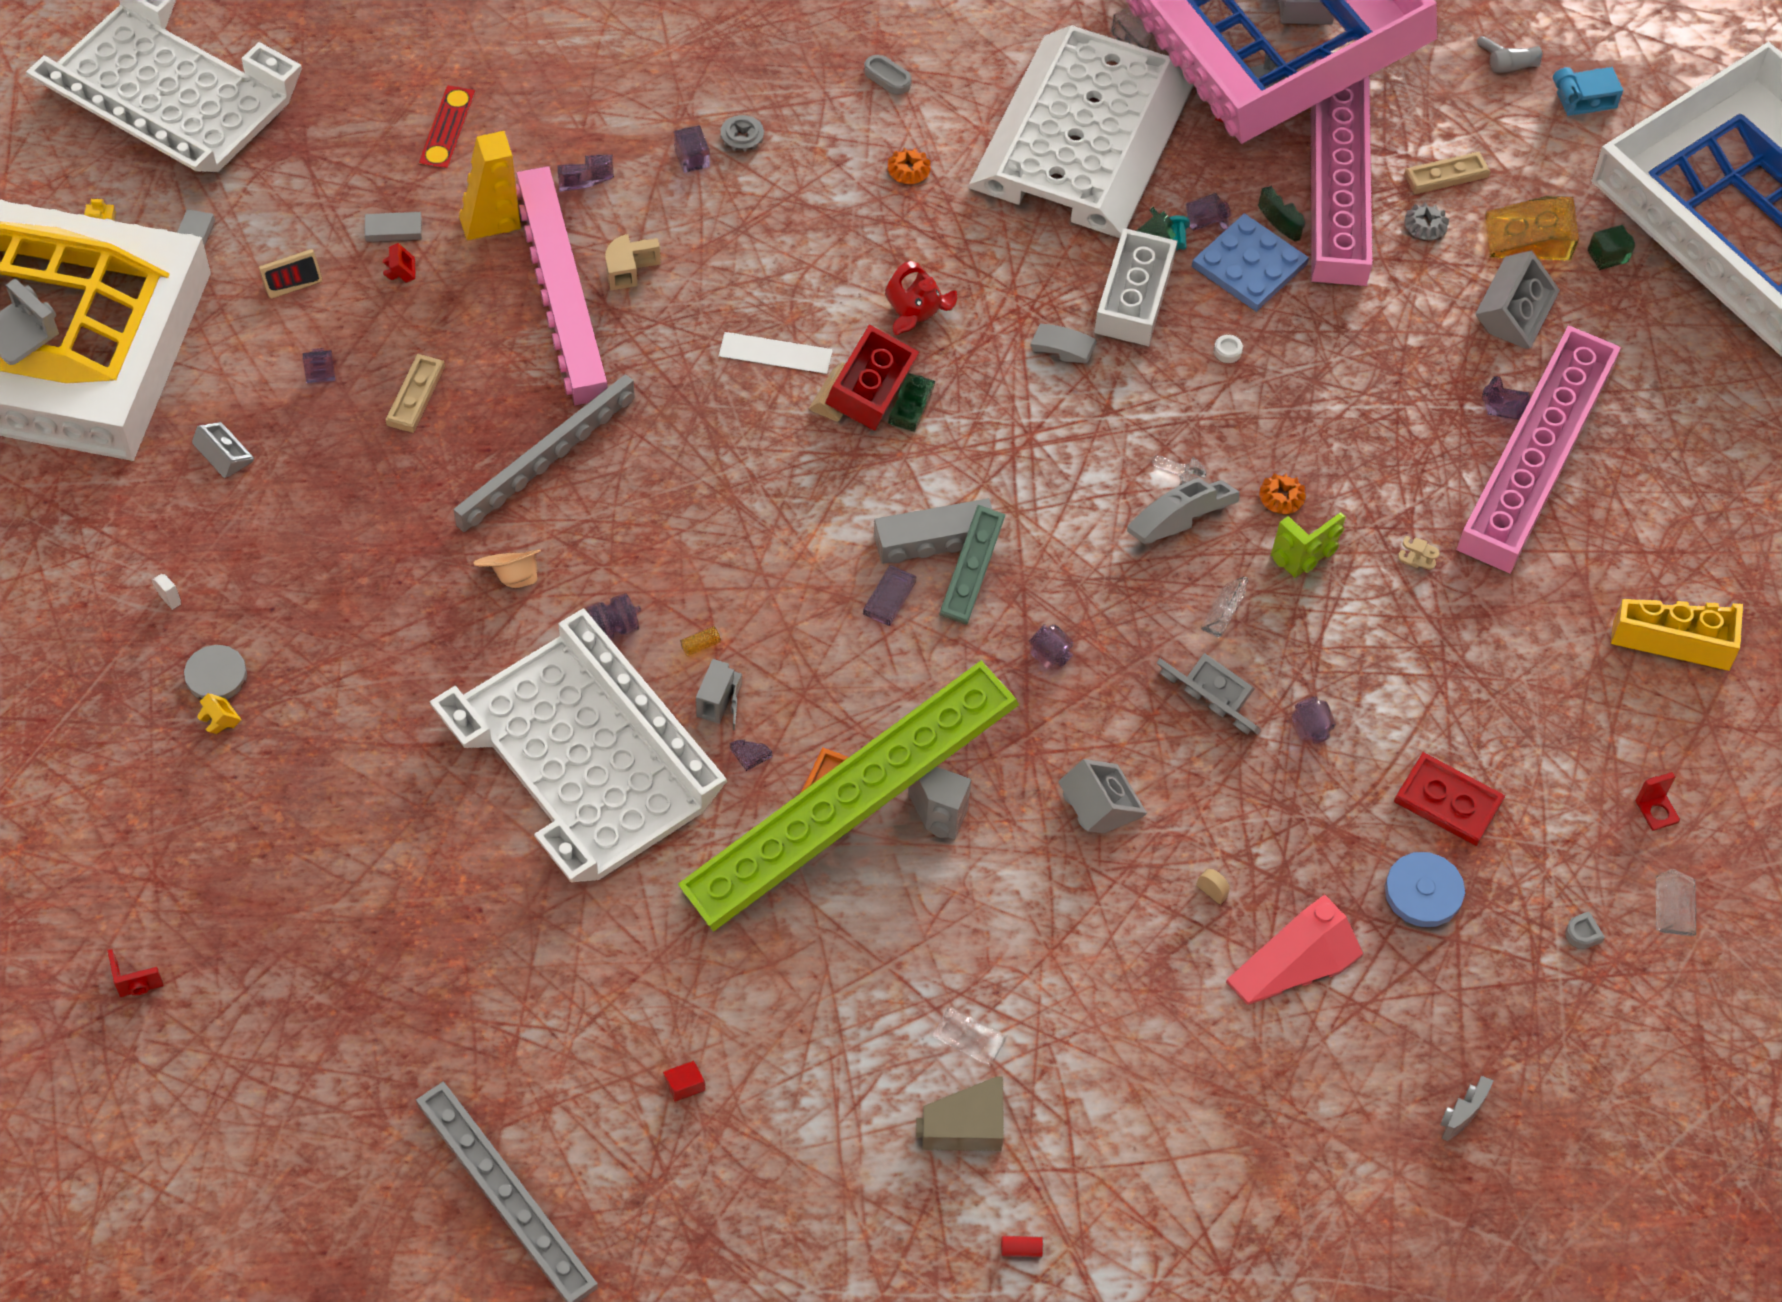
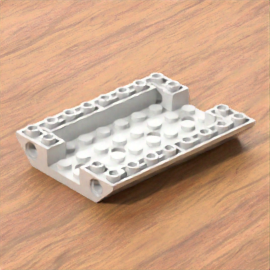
[968,25,1193,238]

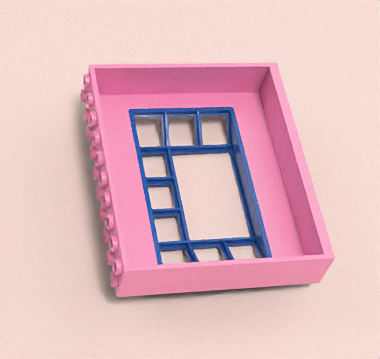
[1126,0,1437,144]

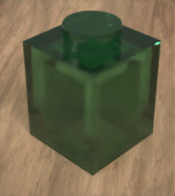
[1587,225,1635,270]

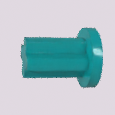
[1165,215,1190,251]

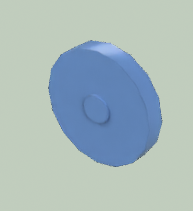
[1385,852,1465,927]

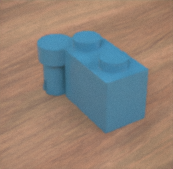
[1553,67,1624,116]

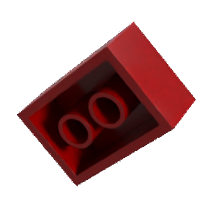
[825,324,919,431]

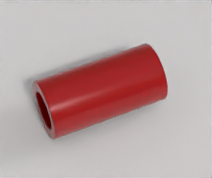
[1001,1236,1043,1257]

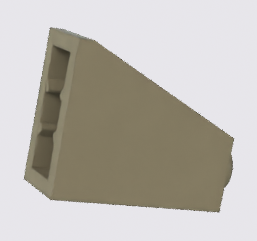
[916,1076,1004,1151]

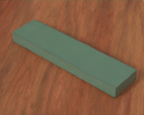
[939,505,1006,625]

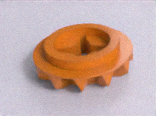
[887,147,931,184]
[1259,472,1306,514]

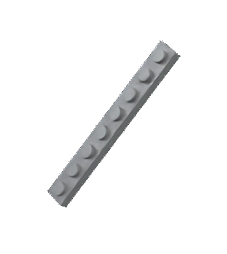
[454,374,635,532]
[416,1081,598,1302]

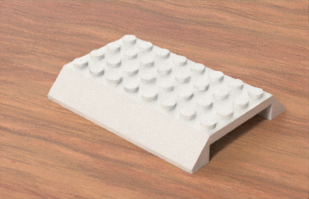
[26,0,302,172]
[429,608,727,882]

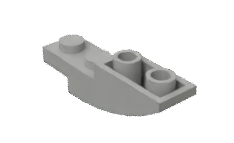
[1127,478,1240,544]

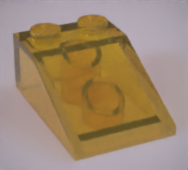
[1485,196,1579,260]

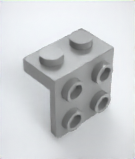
[0,278,59,365]

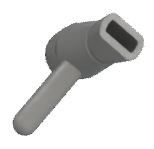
[1477,36,1542,73]

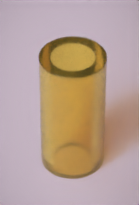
[680,626,721,656]

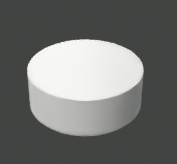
[1214,335,1243,363]

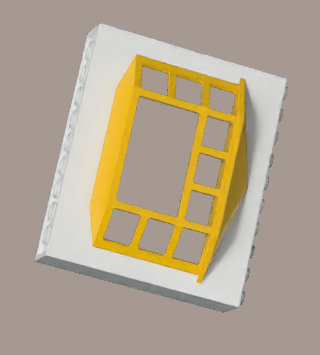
[0,199,211,461]

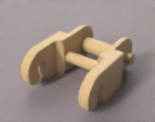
[1398,536,1440,570]

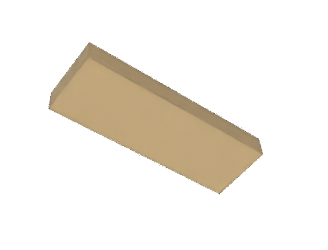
[1404,151,1490,195]
[386,354,445,433]

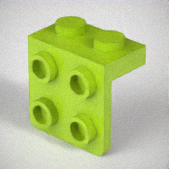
[1270,513,1346,578]

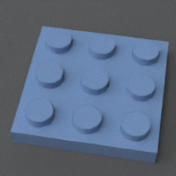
[1192,213,1309,312]

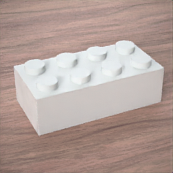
[1094,228,1177,346]

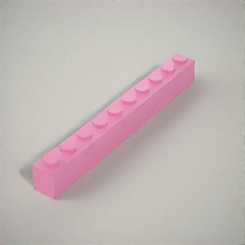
[516,166,607,406]

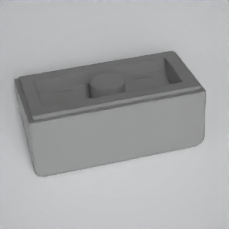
[192,422,254,478]

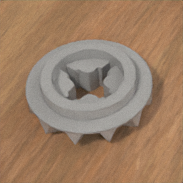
[721,115,764,152]
[1405,202,1449,240]

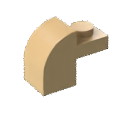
[605,234,661,291]

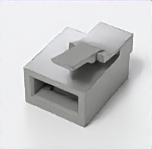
[696,659,742,730]

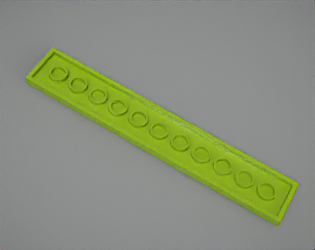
[678,660,1019,932]

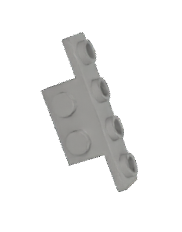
[1156,653,1261,735]

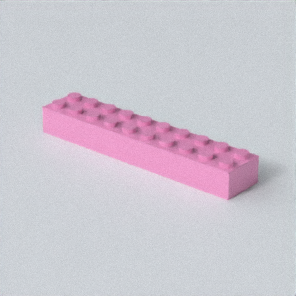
[1311,58,1372,286]
[1456,325,1621,574]

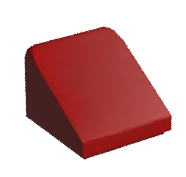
[663,1061,705,1102]

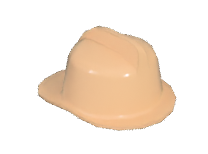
[473,549,541,588]

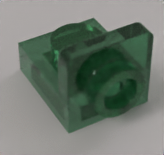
[1136,207,1176,239]

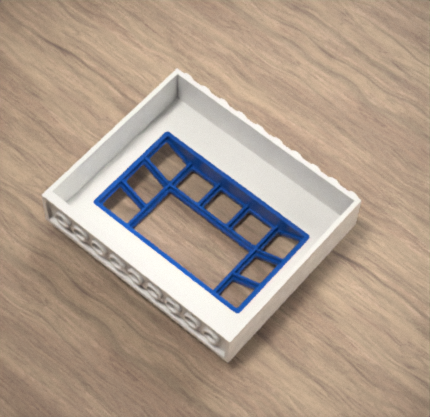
[1591,41,1782,357]

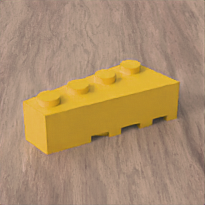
[459,131,521,241]
[1611,599,1743,671]

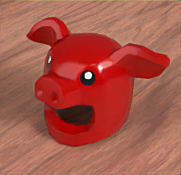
[885,261,957,336]

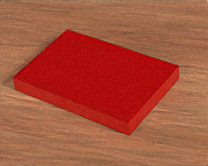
[1394,752,1506,846]

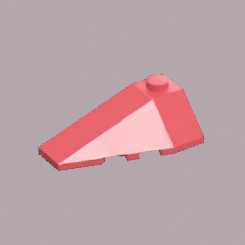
[1226,894,1363,1005]

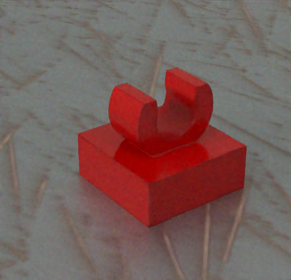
[383,243,416,283]

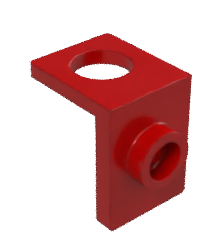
[1635,772,1680,831]
[107,949,164,997]

